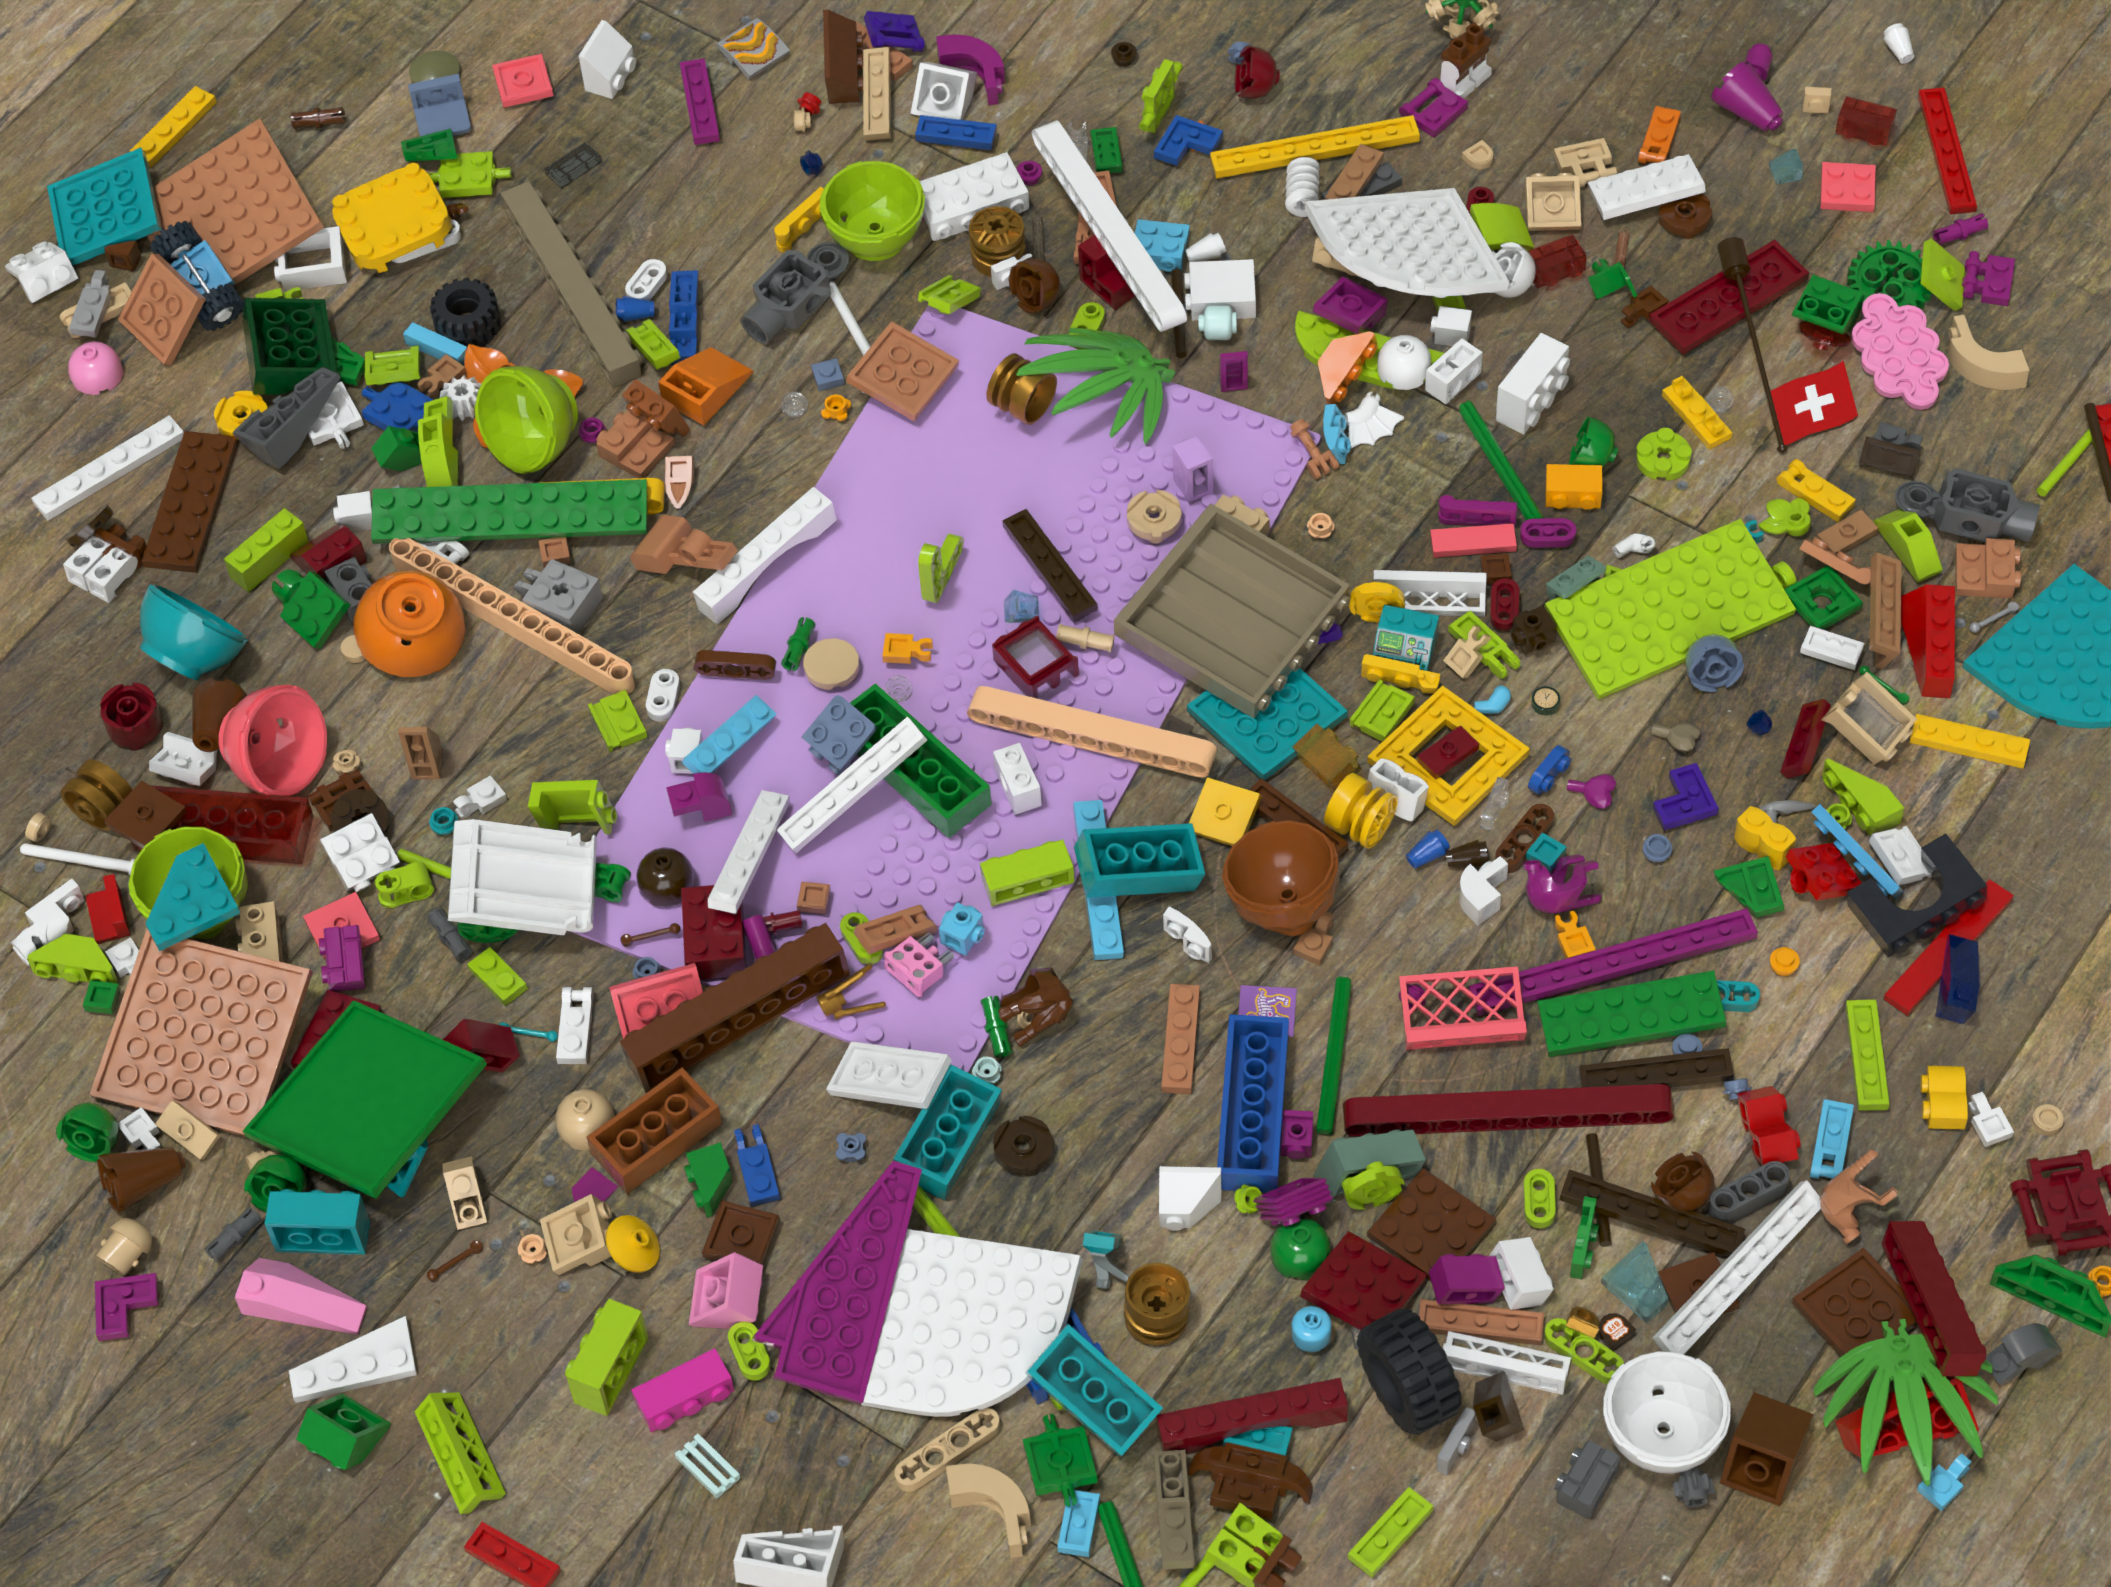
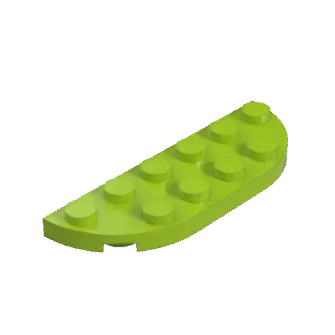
[1295,311,1445,389]

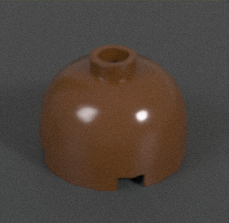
[1009,258,1060,314]
[1651,1151,1715,1211]

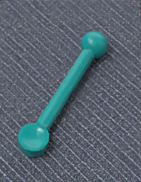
[499,1022,558,1042]

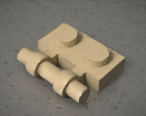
[1553,138,1617,187]

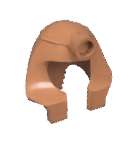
[1819,1150,1898,1244]

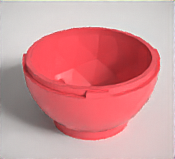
[219,685,327,798]

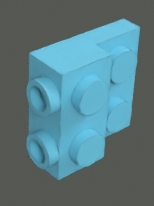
[1135,219,1190,271]

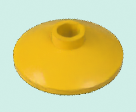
[606,1215,660,1273]

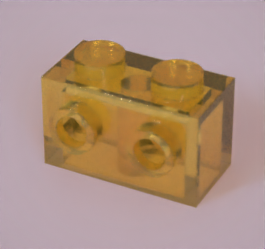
[1292,724,1361,791]

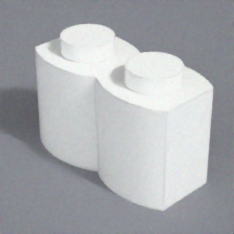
[1368,758,1429,821]

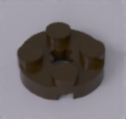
[330,789,389,833]
[993,1116,1054,1176]

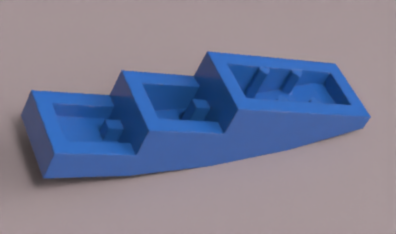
[669,270,699,365]

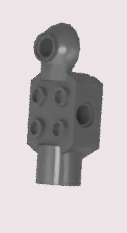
[740,242,849,345]
[1895,468,2040,542]

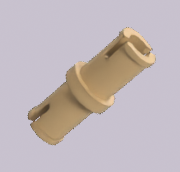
[1056,624,1115,652]

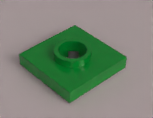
[1784,565,1863,630]

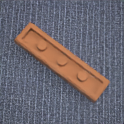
[1419,1299,1544,1345]

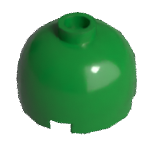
[1568,417,1618,469]
[56,1102,119,1162]
[244,1155,307,1212]
[1271,1218,1331,1280]

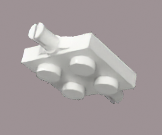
[308,381,364,449]

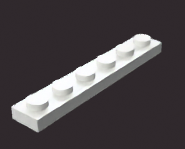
[31,415,184,521]
[777,717,927,853]
[708,790,789,914]

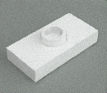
[1800,626,1864,670]

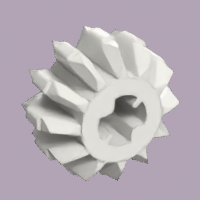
[440,375,481,421]

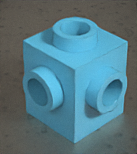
[939,902,985,956]

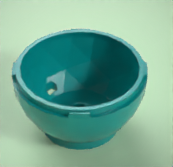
[139,584,248,681]

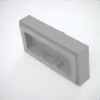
[1436,1407,1476,1476]

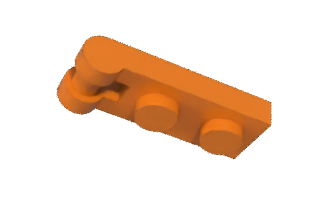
[1638,106,1681,164]

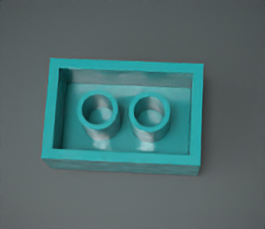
[265,1189,370,1255]

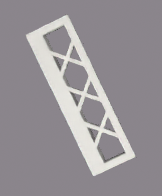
[1373,570,1486,617]
[1443,1331,1571,1395]

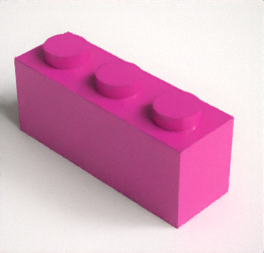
[631,1348,734,1432]

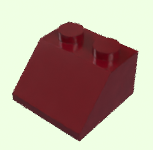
[290,525,367,583]

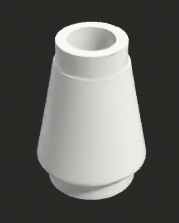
[1884,23,1915,64]
[1185,233,1226,262]

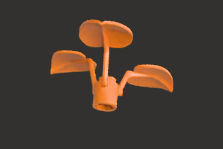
[464,344,583,448]

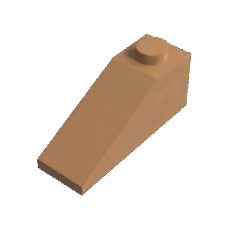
[398,727,443,780]

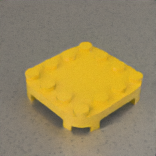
[332,163,453,273]

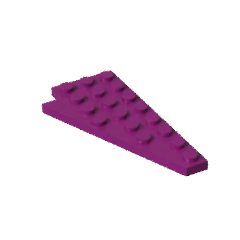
[752,1161,922,1405]

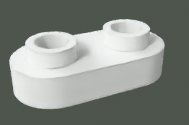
[625,259,667,301]
[646,669,680,722]

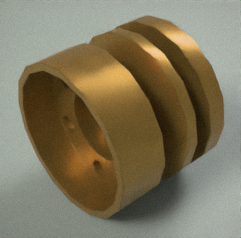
[968,206,1026,277]
[986,353,1057,425]
[1124,1262,1190,1346]

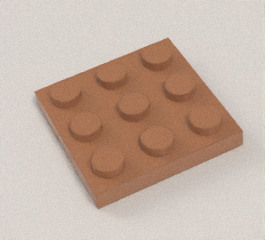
[118,253,206,365]
[847,321,959,422]

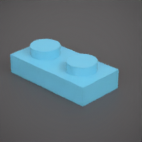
[1057,1490,1100,1557]

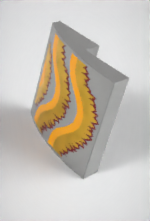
[716,18,790,80]

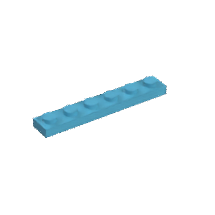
[1073,800,1124,960]

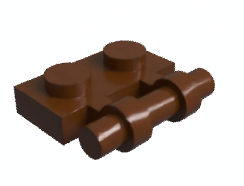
[307,769,374,832]

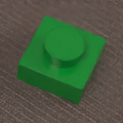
[83,980,121,1014]

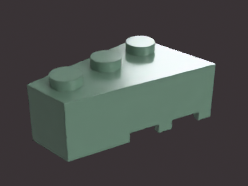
[1314,1130,1426,1204]

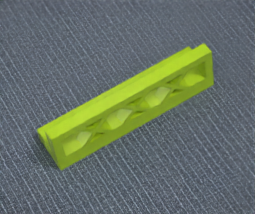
[414,1392,506,1514]

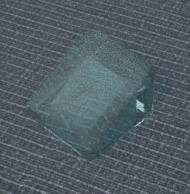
[1769,149,1803,184]
[1004,590,1039,623]

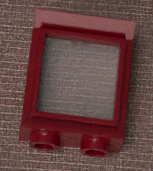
[992,615,1079,699]

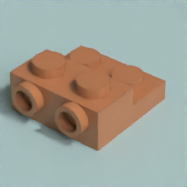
[596,410,675,478]
[1955,538,2021,598]

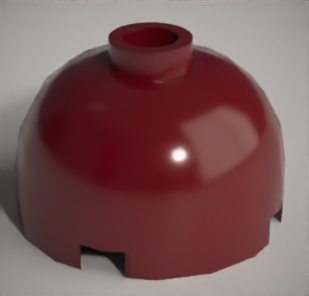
[1234,46,1280,99]

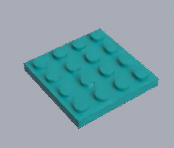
[47,148,162,266]
[1187,668,1348,781]

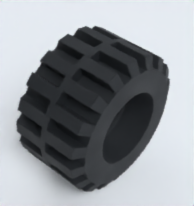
[430,278,501,347]

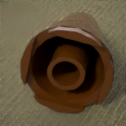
[192,678,247,752]
[97,1147,185,1213]

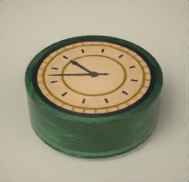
[1531,686,1560,715]

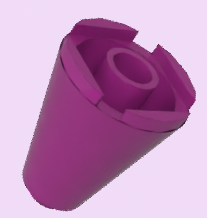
[1711,60,1783,132]

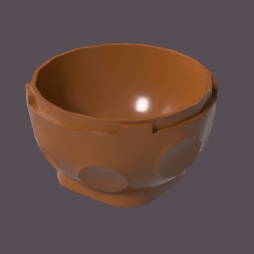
[1222,820,1340,936]

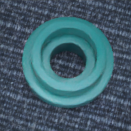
[429,807,458,835]

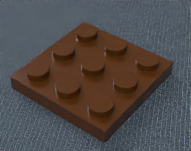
[1367,1168,1496,1282]
[1792,1248,1918,1357]

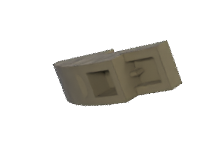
[1154,1450,1195,1570]

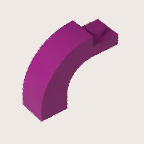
[936,35,1005,105]

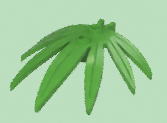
[1016,328,1175,444]
[1814,1319,1998,1486]

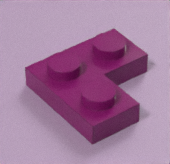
[95,1273,159,1341]

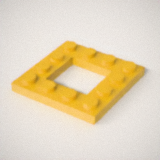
[1367,685,1530,827]

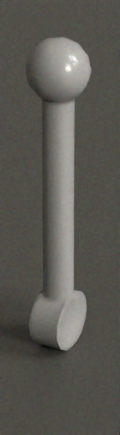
[1969,602,2019,633]

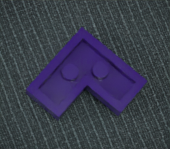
[1653,763,1719,831]

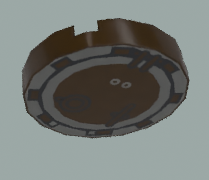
[65,504,113,547]

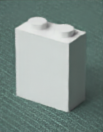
[1184,259,1256,320]

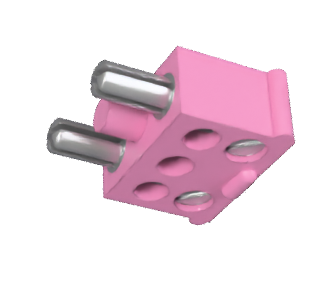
[885,932,954,997]

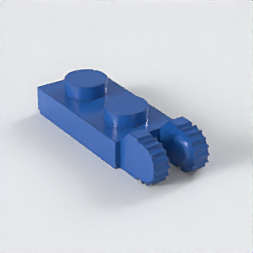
[734,1124,780,1207]

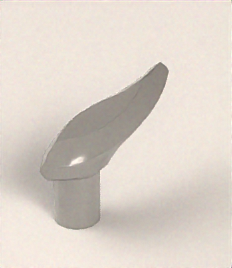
[1759,800,1815,823]

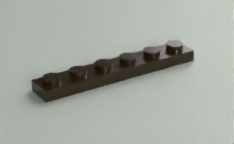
[1559,1169,1745,1257]

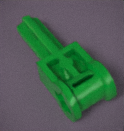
[594,863,631,902]

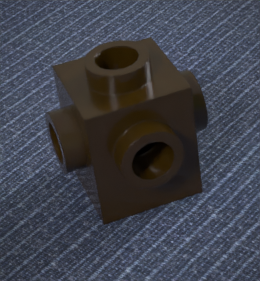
[1510,605,1557,655]

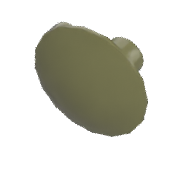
[409,50,460,83]

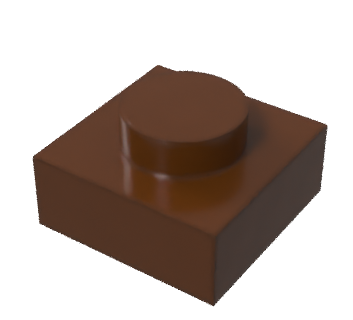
[1480,553,1512,584]

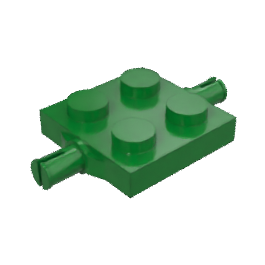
[1022,1414,1098,1506]

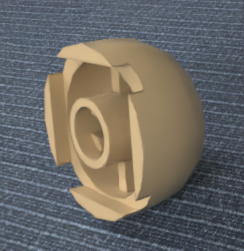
[555,1089,615,1151]

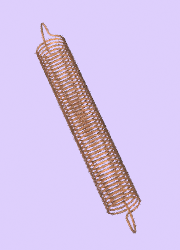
[1614,228,1629,267]

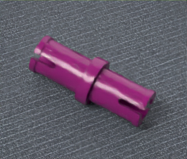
[1933,213,1988,246]

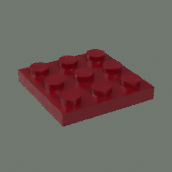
[1300,1231,1427,1330]

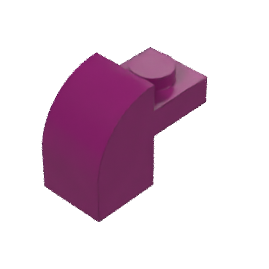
[666,772,732,822]

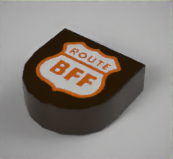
[1598,1313,1636,1351]

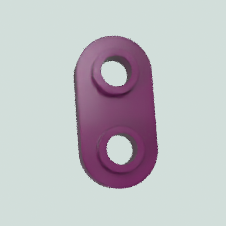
[1520,518,1576,548]

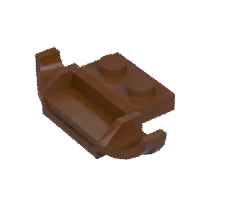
[1187,1442,1313,1519]

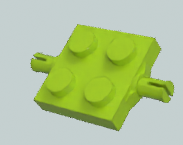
[1139,59,1183,133]
[428,151,512,198]

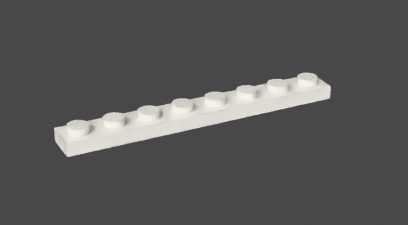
[1653,1180,1821,1355]

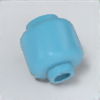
[1291,1306,1332,1352]

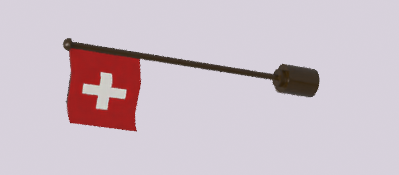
[1717,237,1858,453]

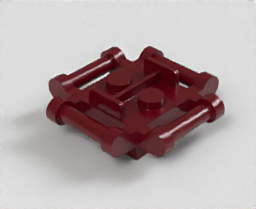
[2010,1149,2111,1258]

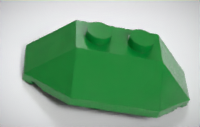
[1990,1254,2111,1338]

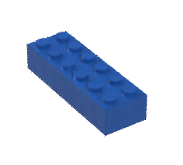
[1217,1014,1289,1193]

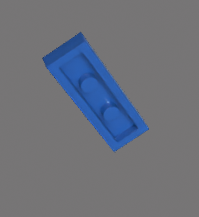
[915,115,997,150]

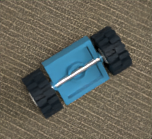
[150,221,244,331]

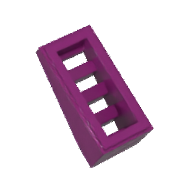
[1219,351,1248,392]

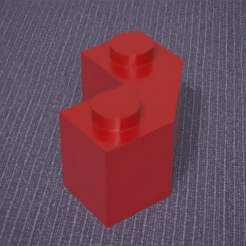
[1737,1086,1801,1166]

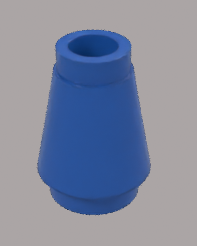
[616,296,654,322]
[1405,829,1450,869]

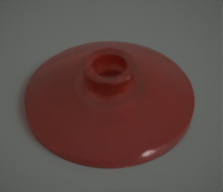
[1798,321,1851,351]

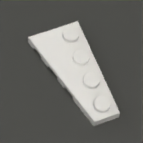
[289,1316,417,1403]

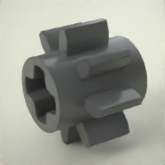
[1673,1468,1715,1507]

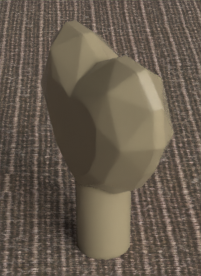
[1651,723,1701,751]

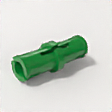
[781,617,816,671]
[980,996,1013,1058]

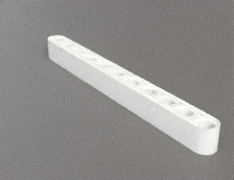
[1032,120,1187,332]

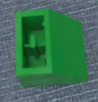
[1792,275,1863,334]

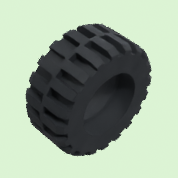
[1357,1308,1462,1435]

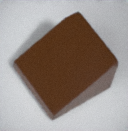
[104,241,141,271]

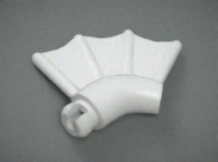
[1345,392,1404,448]

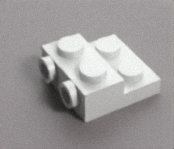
[320,813,400,892]

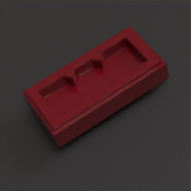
[1417,725,1480,780]

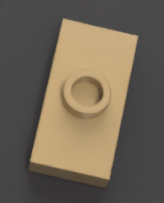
[155,1100,221,1160]

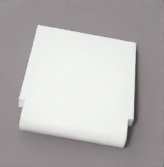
[448,819,597,935]

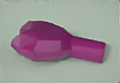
[1567,774,1616,809]

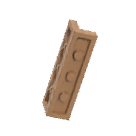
[1869,553,1901,670]

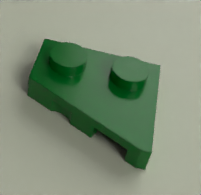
[1714,856,1785,918]

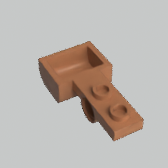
[630,515,738,574]

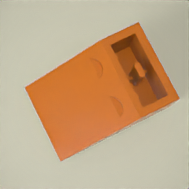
[658,347,754,426]

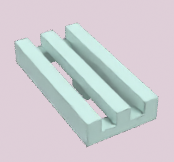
[675,1434,741,1499]

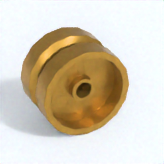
[60,759,133,831]

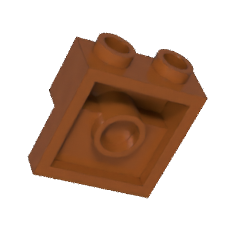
[622,379,690,438]

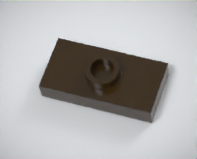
[1859,436,1920,477]

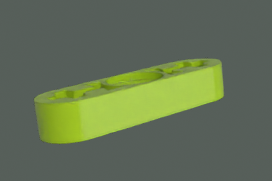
[1544,1318,1624,1384]

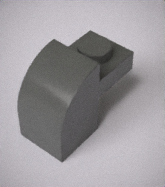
[1986,1323,2062,1385]

